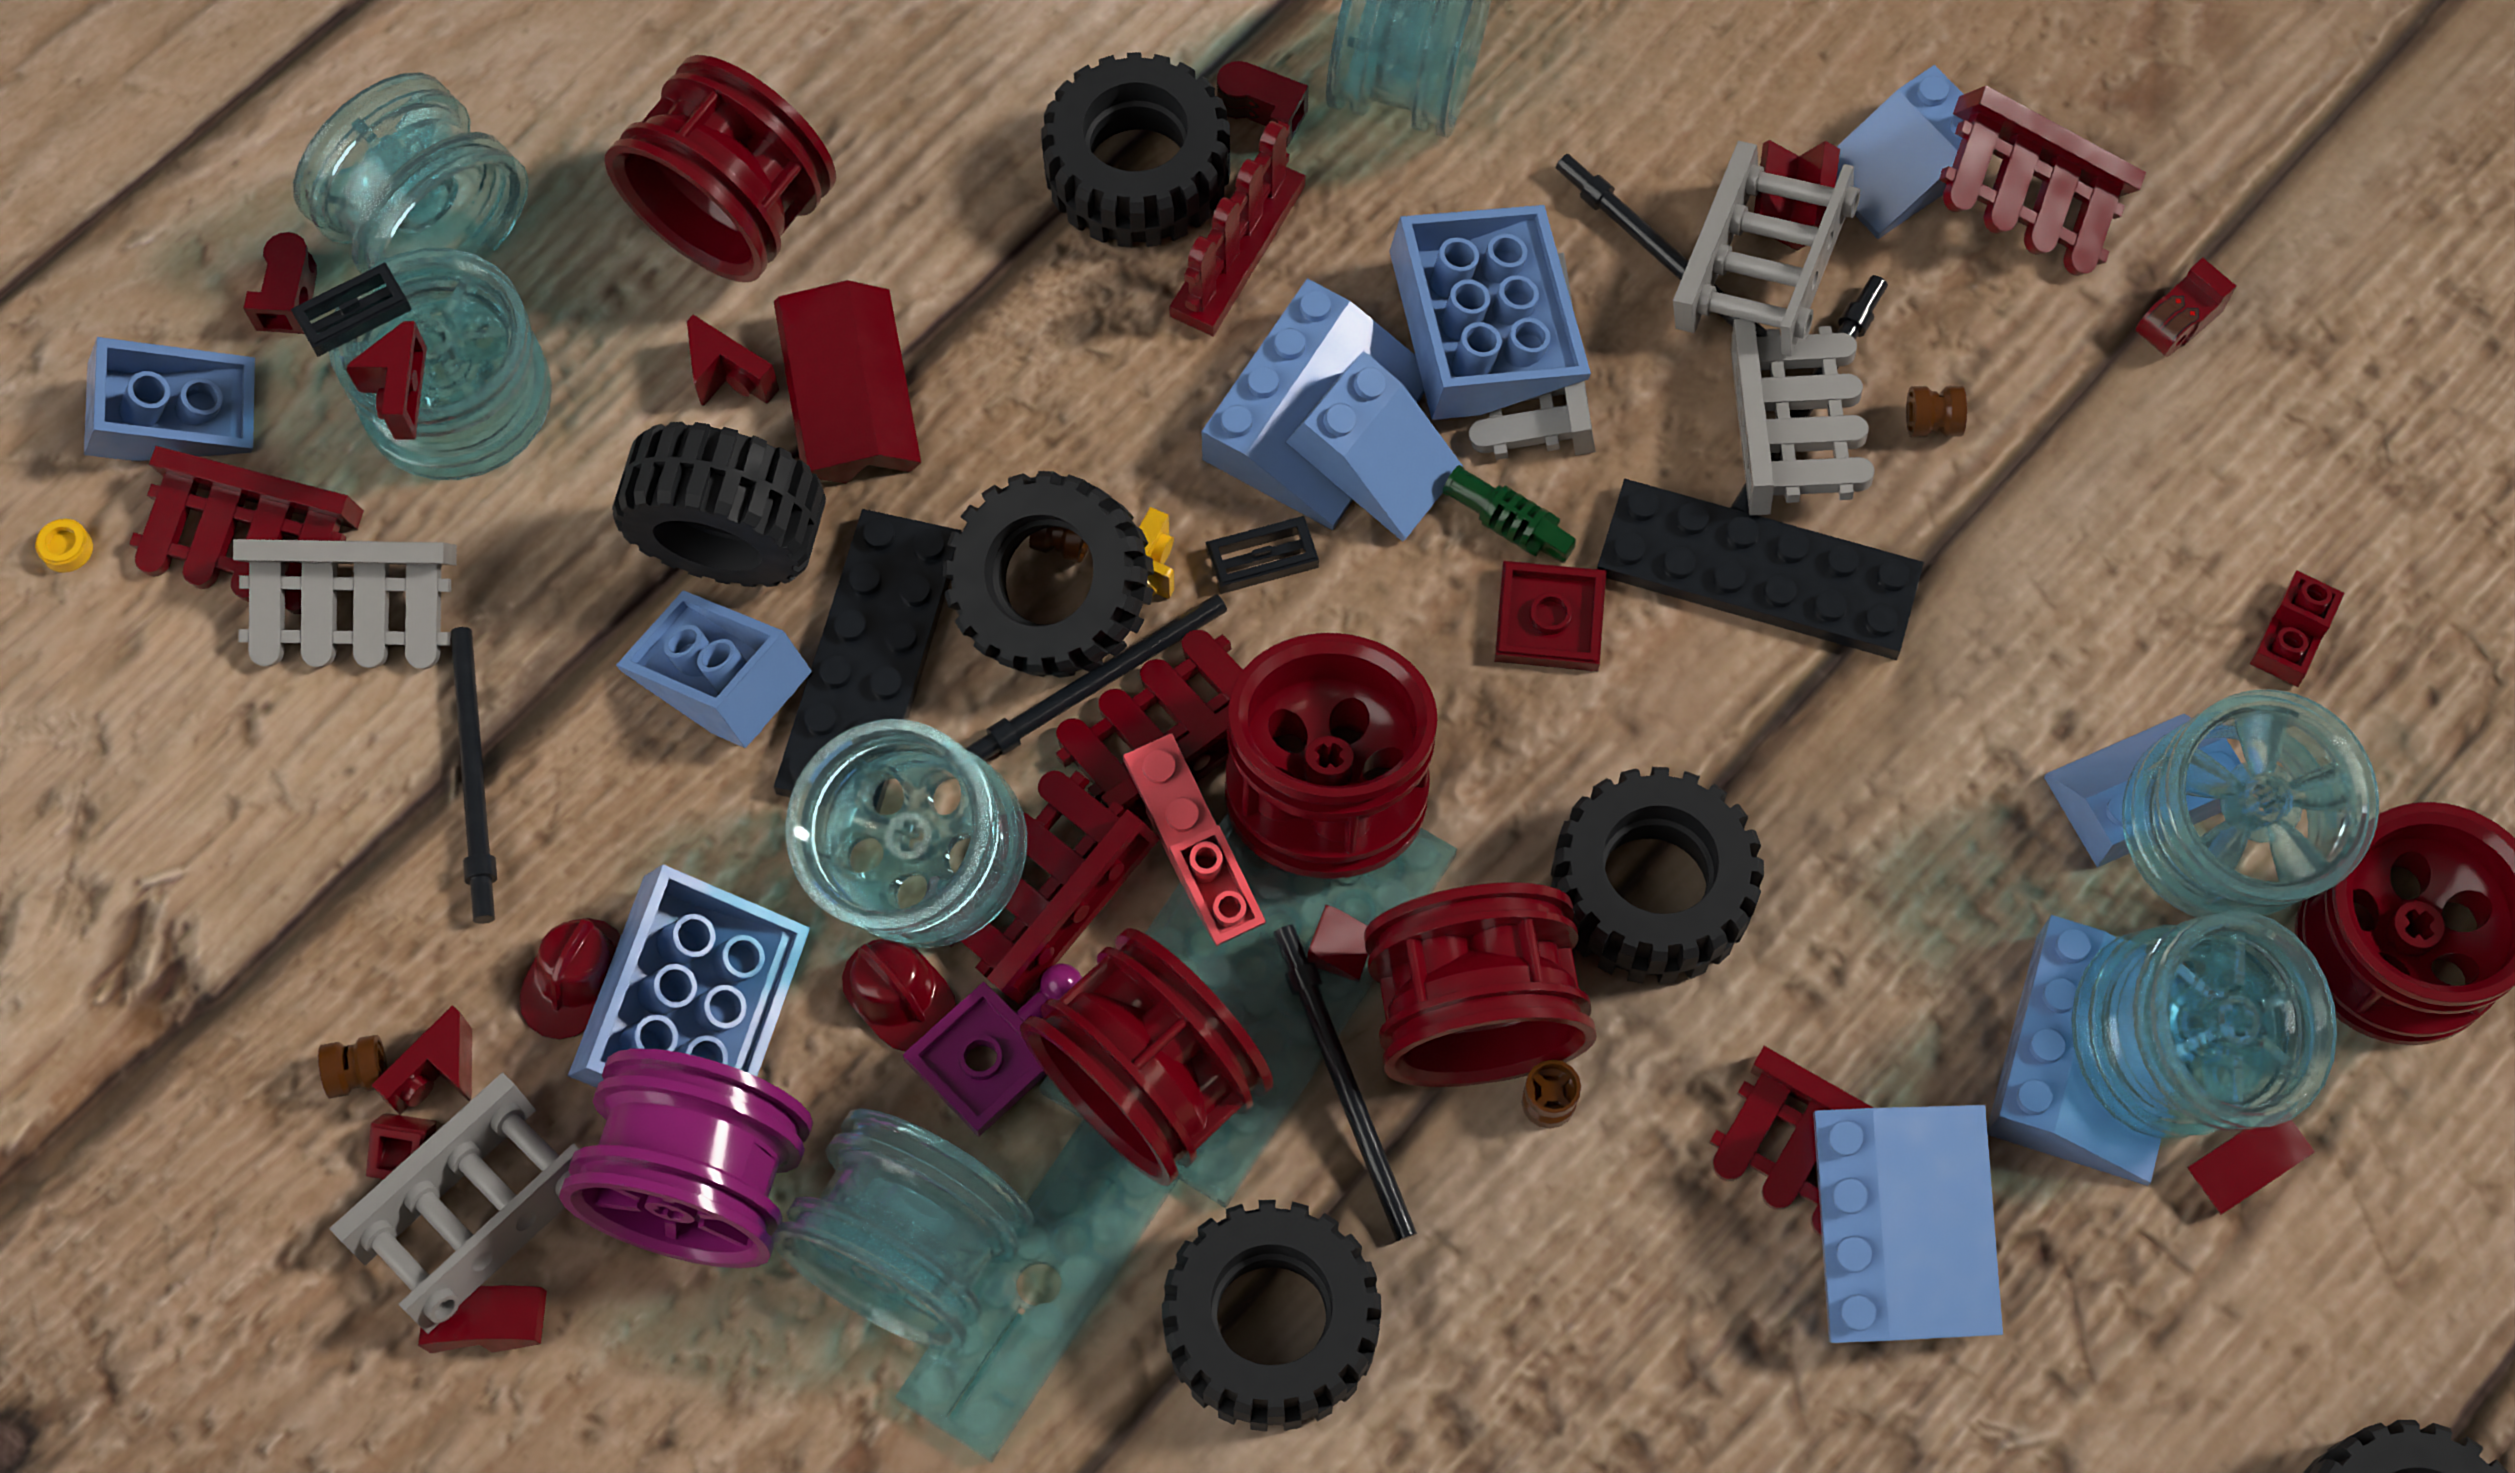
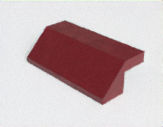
[773,280,922,484]

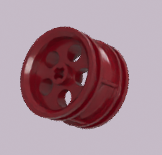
[605,55,836,283]
[1225,633,1438,879]
[2294,802,2515,1045]
[1363,882,1597,1087]
[1020,928,1274,1186]

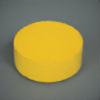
[35,518,93,573]

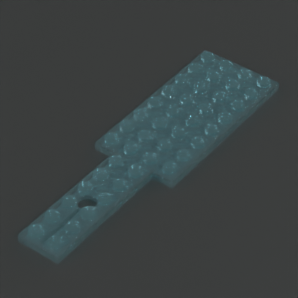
[895,743,1457,1463]

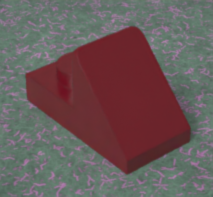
[687,314,779,406]
[346,321,427,440]
[371,1005,472,1115]

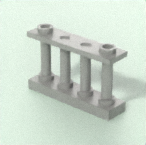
[1673,141,1860,356]
[329,1072,579,1334]

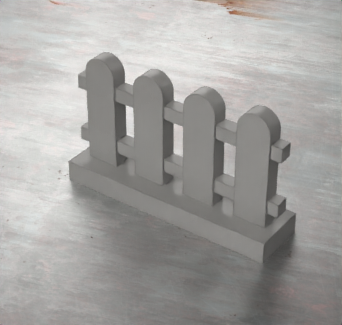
[1469,253,1596,460]
[1730,319,1875,515]
[233,539,457,669]

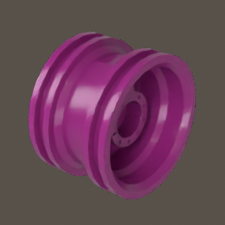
[559,1048,813,1268]

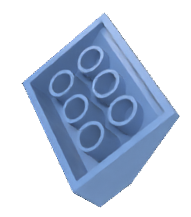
[1389,205,1591,420]
[1201,278,1425,530]
[568,864,810,1088]
[1987,915,2198,1186]
[1813,1105,2003,1343]

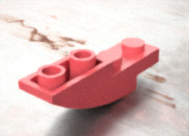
[1123,733,1266,946]

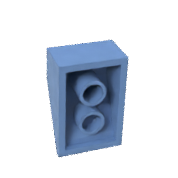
[1836,65,1964,239]
[84,337,255,461]
[1286,350,1463,542]
[616,590,812,748]

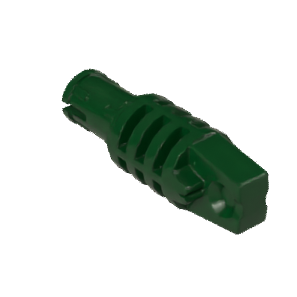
[1443,465,1576,563]

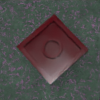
[1494,561,1606,672]

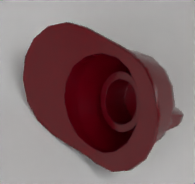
[519,918,621,1040]
[842,938,956,1052]

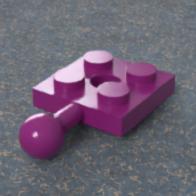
[902,963,1082,1137]

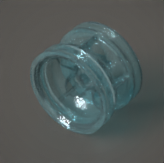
[786,719,1027,948]

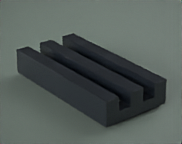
[291,262,412,357]
[1205,516,1319,594]

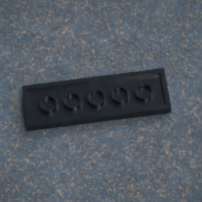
[1597,478,1924,660]
[774,509,962,817]

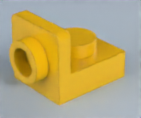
[1139,507,1174,599]

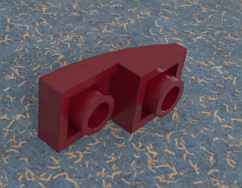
[2250,570,2345,687]
[2187,1105,2315,1215]
[418,1285,547,1353]

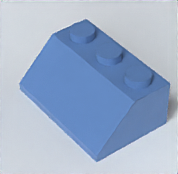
[2044,713,2253,868]

